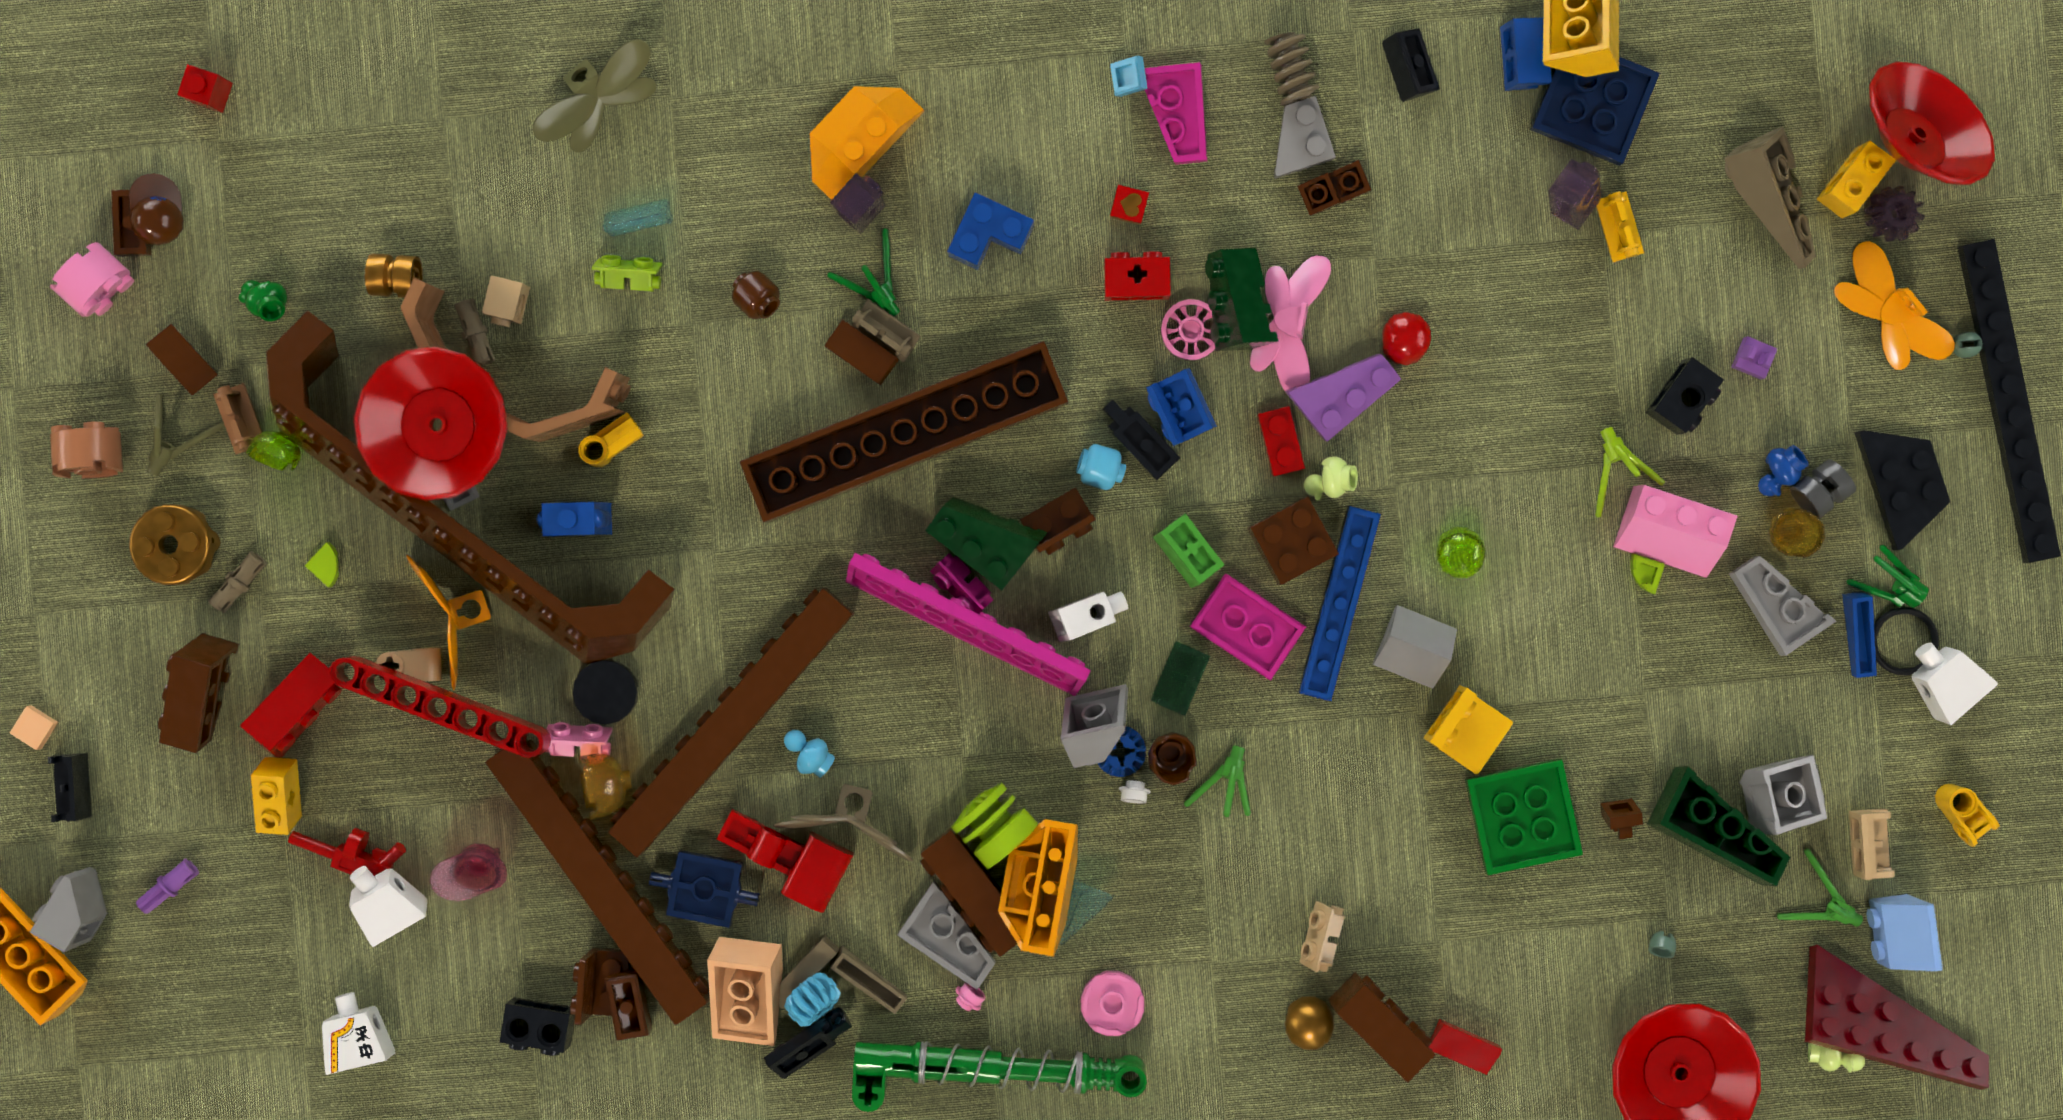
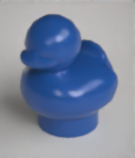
[1758,445,1809,497]

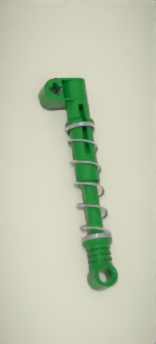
[852,1041,1147,1112]

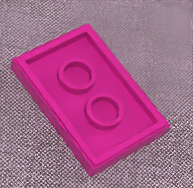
[1189,573,1306,681]

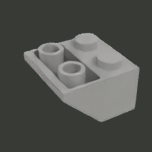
[30,867,107,952]

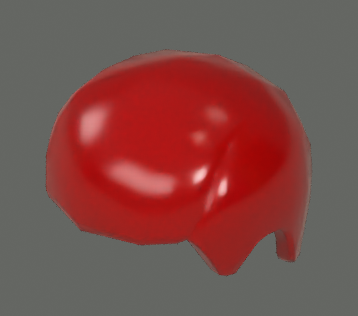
[1382,312,1431,365]

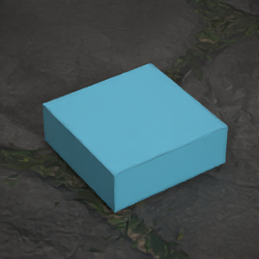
[1110,56,1148,97]

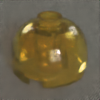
[578,753,632,820]

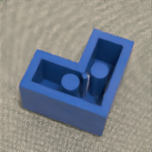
[947,192,1034,270]

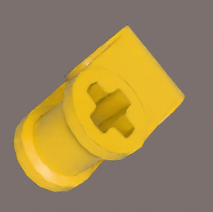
[1935,784,2000,847]

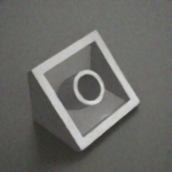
[1372,605,1457,689]

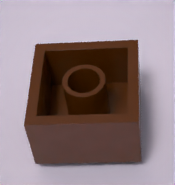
[1247,496,1339,585]

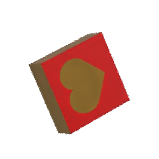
[1110,184,1149,225]

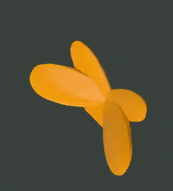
[1834,241,1955,370]
[406,555,491,691]

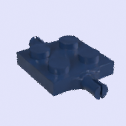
[649,850,760,928]

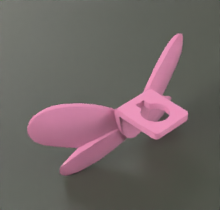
[1250,256,1331,391]

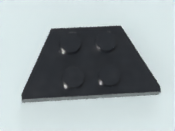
[1855,430,1950,551]

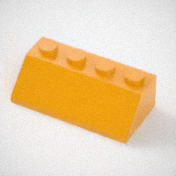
[0,887,88,1026]

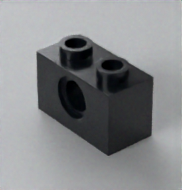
[1645,357,1724,435]

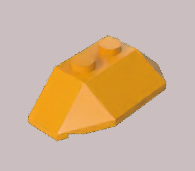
[810,86,924,204]
[998,819,1078,957]

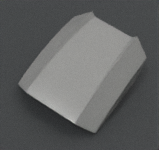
[1739,754,1827,835]

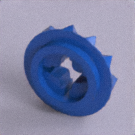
[1098,726,1146,777]

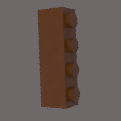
[920,828,1017,957]

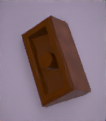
[604,968,652,1041]

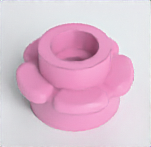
[956,982,986,1011]

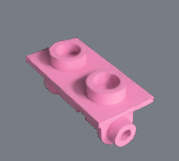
[545,722,613,758]

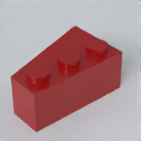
[240,653,342,758]

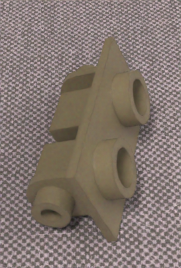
[851,299,921,362]

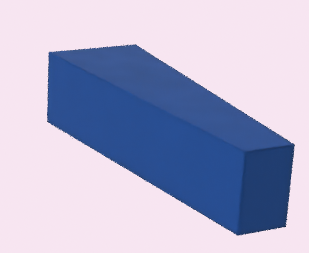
[1842,592,1877,678]

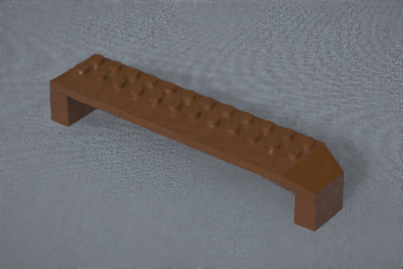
[266,310,675,665]

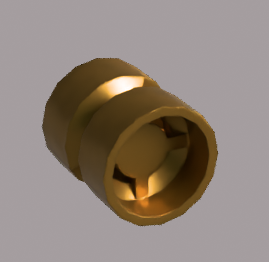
[365,253,423,298]

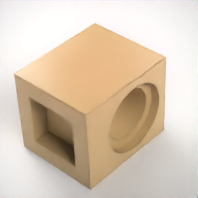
[482,275,530,328]

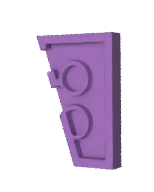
[1285,353,1401,442]

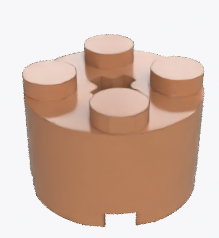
[50,422,123,479]

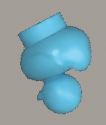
[784,730,835,778]

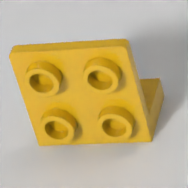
[1423,685,1513,774]

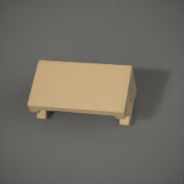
[1849,809,1895,880]

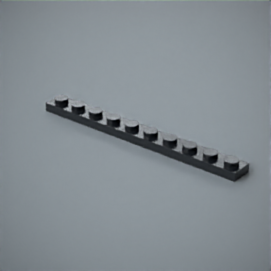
[1957,239,2061,563]

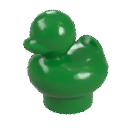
[238,280,288,321]

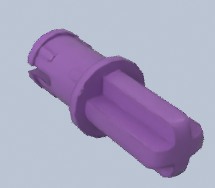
[136,859,199,914]

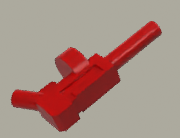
[288,828,406,876]

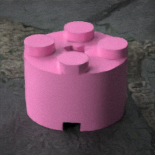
[50,242,135,317]

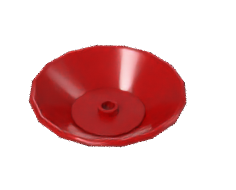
[1869,61,1995,185]
[354,346,508,501]
[1612,1004,1761,1120]

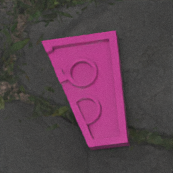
[1145,62,1208,165]

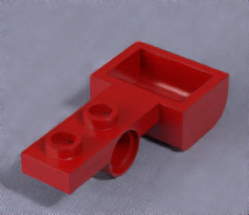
[717,809,854,913]

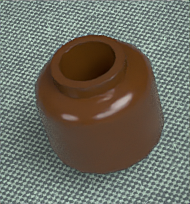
[732,271,780,319]

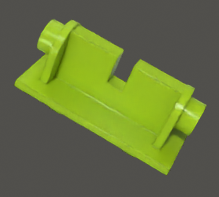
[592,255,663,292]

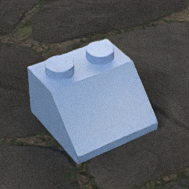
[1867,894,1943,971]

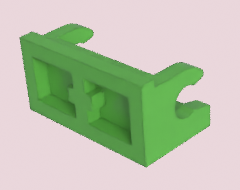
[1153,513,1224,588]

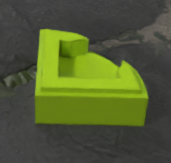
[305,542,339,588]
[1630,554,1665,595]

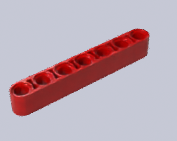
[329,656,551,758]

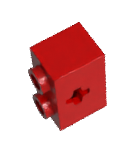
[1104,251,1171,301]

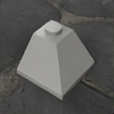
[1061,684,1128,768]

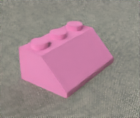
[1613,485,1738,578]

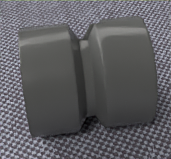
[1790,459,1856,520]

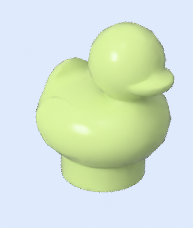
[1304,456,1358,501]
[1808,1043,1865,1073]

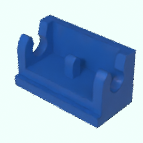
[1500,17,1552,91]

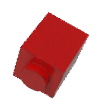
[177,64,233,113]

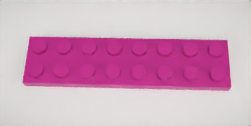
[846,553,1091,696]

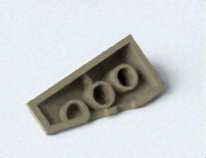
[1724,127,1816,269]

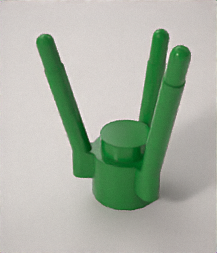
[1847,545,1929,608]

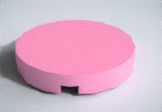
[1081,971,1144,1036]

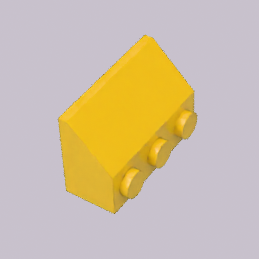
[1543,0,1619,77]

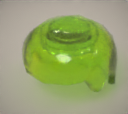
[246,430,301,471]
[1436,527,1486,578]

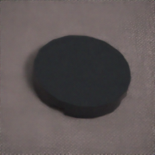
[573,660,638,725]

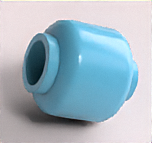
[1076,444,1126,490]

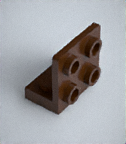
[1020,487,1096,555]
[570,947,631,1025]

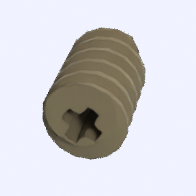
[1264,32,1319,106]

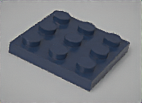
[1530,57,1660,166]

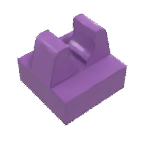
[1731,336,1777,380]

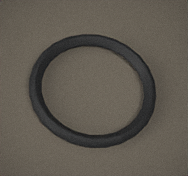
[1874,607,1939,675]

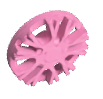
[1161,299,1215,360]

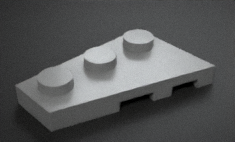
[1729,556,1837,656]

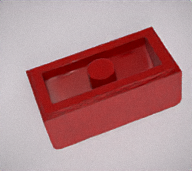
[1429,1019,1503,1075]

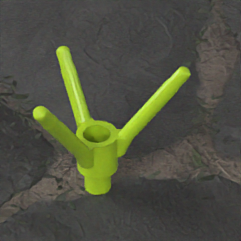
[1595,427,1665,518]

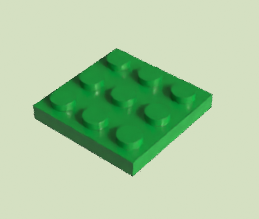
[1465,758,1583,875]

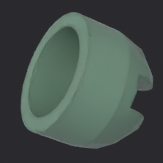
[1953,332,1983,358]
[1648,931,1677,958]

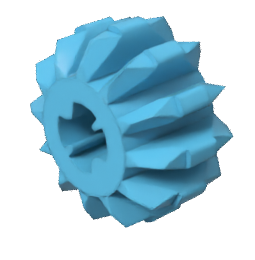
[784,972,841,1027]

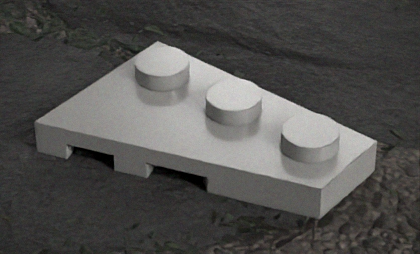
[897,880,996,990]

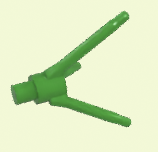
[1184,746,1251,817]
[1777,848,1863,927]

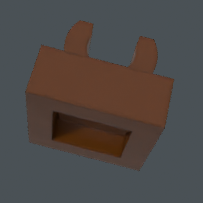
[1600,798,1643,840]

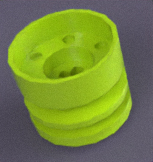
[951,782,1038,869]

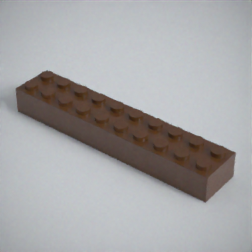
[739,341,1068,523]

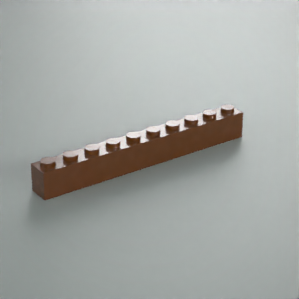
[608,588,855,858]
[485,739,710,1026]

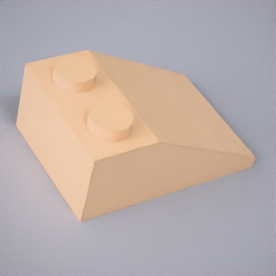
[707,937,783,1046]

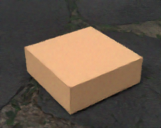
[10,705,59,750]

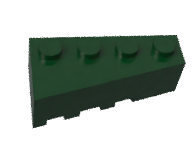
[1647,766,1791,887]

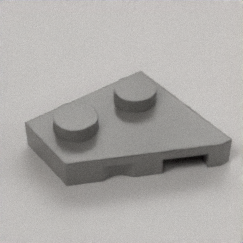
[1274,96,1336,179]

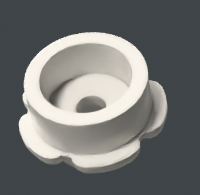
[1119,780,1151,804]

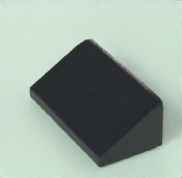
[1382,28,1440,102]

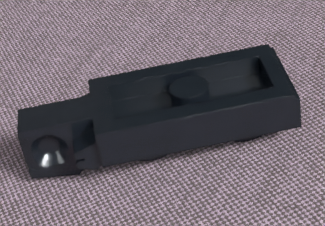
[1103,400,1180,480]
[764,1007,852,1079]

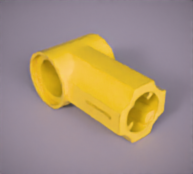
[578,412,644,467]

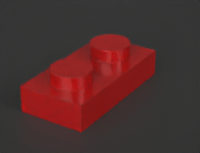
[1257,406,1305,477]

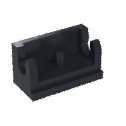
[47,753,92,822]

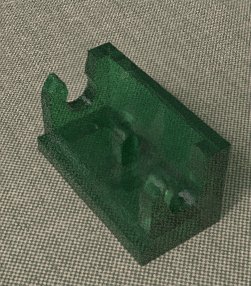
[1151,641,1210,716]

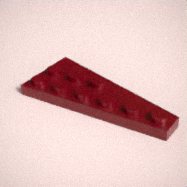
[1805,944,1989,1090]

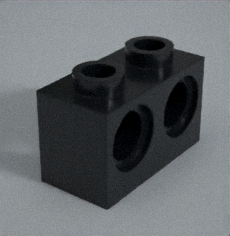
[499,997,575,1056]

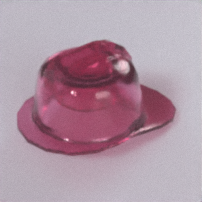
[430,843,507,901]

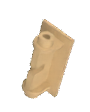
[1299,901,1345,972]

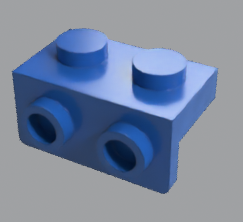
[1147,368,1217,446]

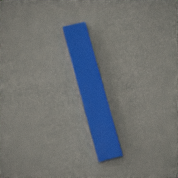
[1299,506,1381,701]

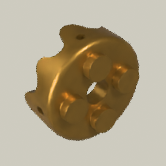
[129,504,220,585]

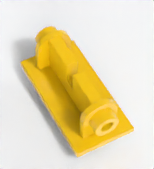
[1595,191,1644,263]

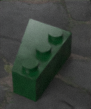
[1205,248,1279,351]
[925,497,1048,591]

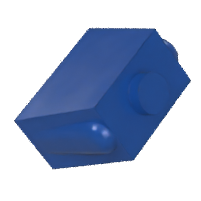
[537,502,612,537]

